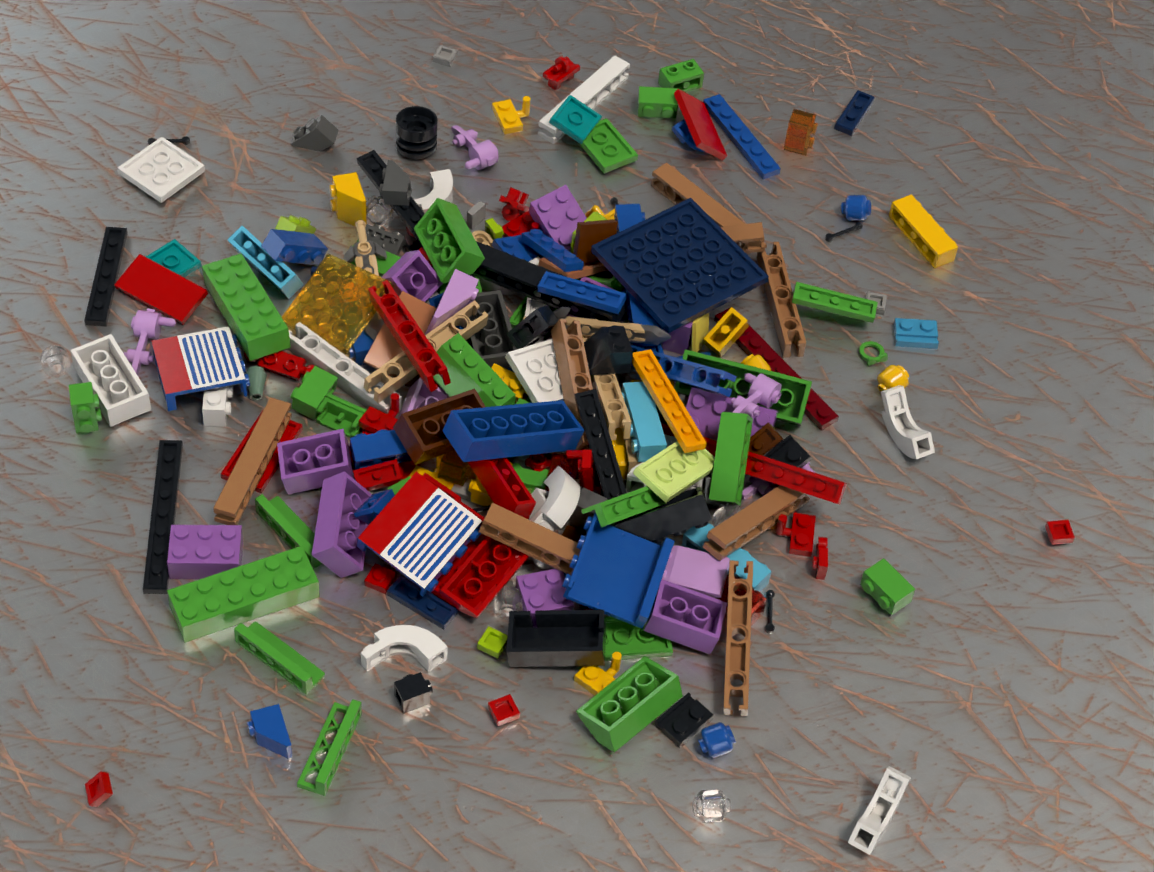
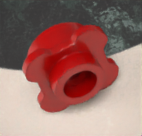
[525,453,552,472]

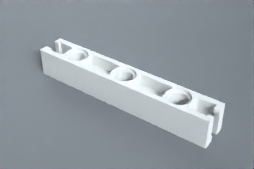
[538,55,630,144]
[288,322,402,414]

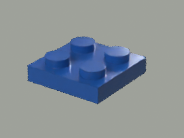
[492,235,545,262]

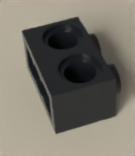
[507,305,558,349]

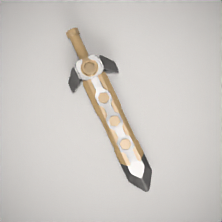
[344,220,387,341]
[523,307,671,345]

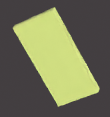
[633,441,715,503]

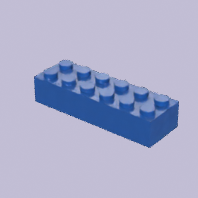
[443,400,584,462]

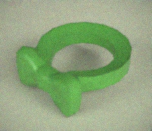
[859,341,888,366]

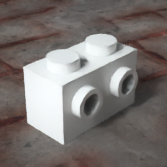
[202,385,233,427]

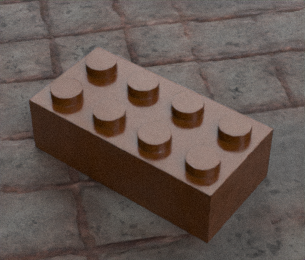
[393,389,486,465]

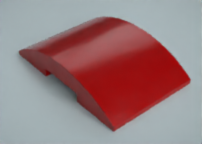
[422,473,530,618]

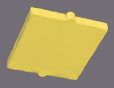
[692,313,709,352]

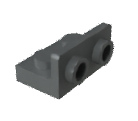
[365,224,408,256]

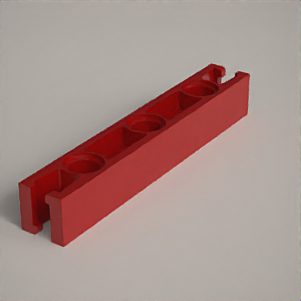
[368,280,451,392]

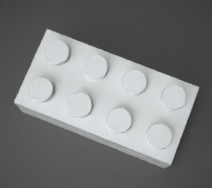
[70,334,151,427]

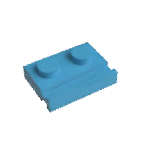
[894,318,939,349]

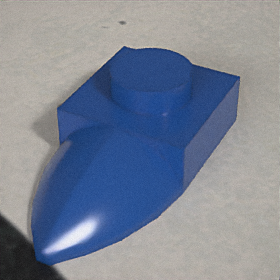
[671,119,705,153]

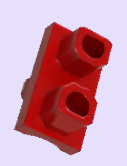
[543,56,580,90]
[499,187,529,221]

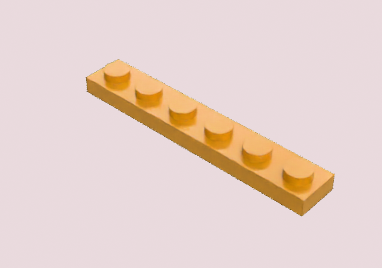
[632,349,707,453]

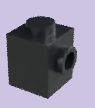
[394,672,433,714]

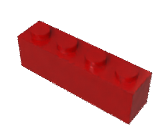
[468,458,536,519]

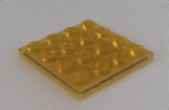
[282,253,394,354]

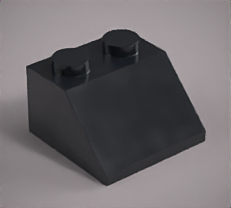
[584,325,633,375]

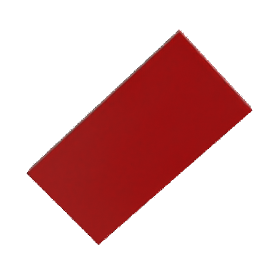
[674,89,727,160]
[114,254,208,325]
[221,410,303,494]

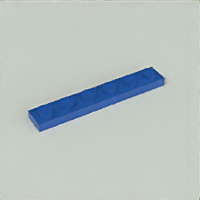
[703,94,781,180]

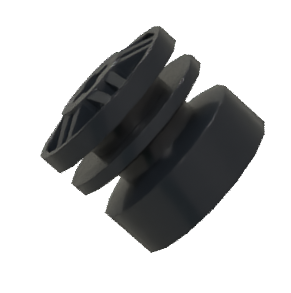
[396,106,438,159]

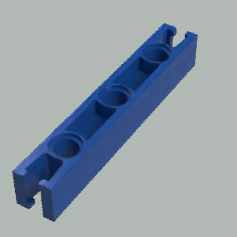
[631,345,737,397]

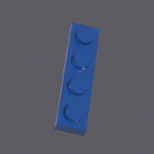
[521,229,584,272]
[538,271,626,314]

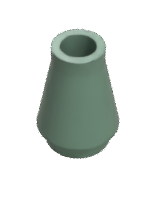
[245,366,267,400]

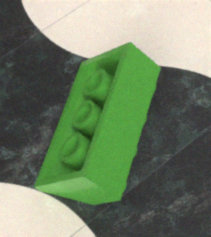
[414,198,485,283]
[433,333,516,407]
[576,656,683,752]

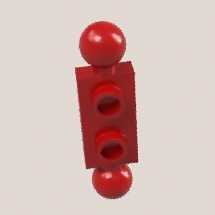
[244,351,316,381]

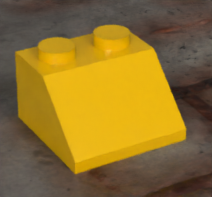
[329,172,367,227]

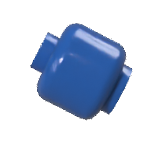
[841,195,871,221]
[698,722,736,758]

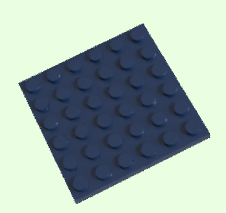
[591,198,769,333]

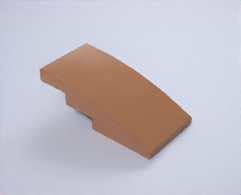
[364,291,437,378]

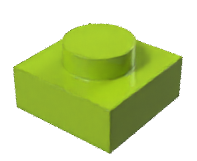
[485,218,504,240]
[477,626,508,658]

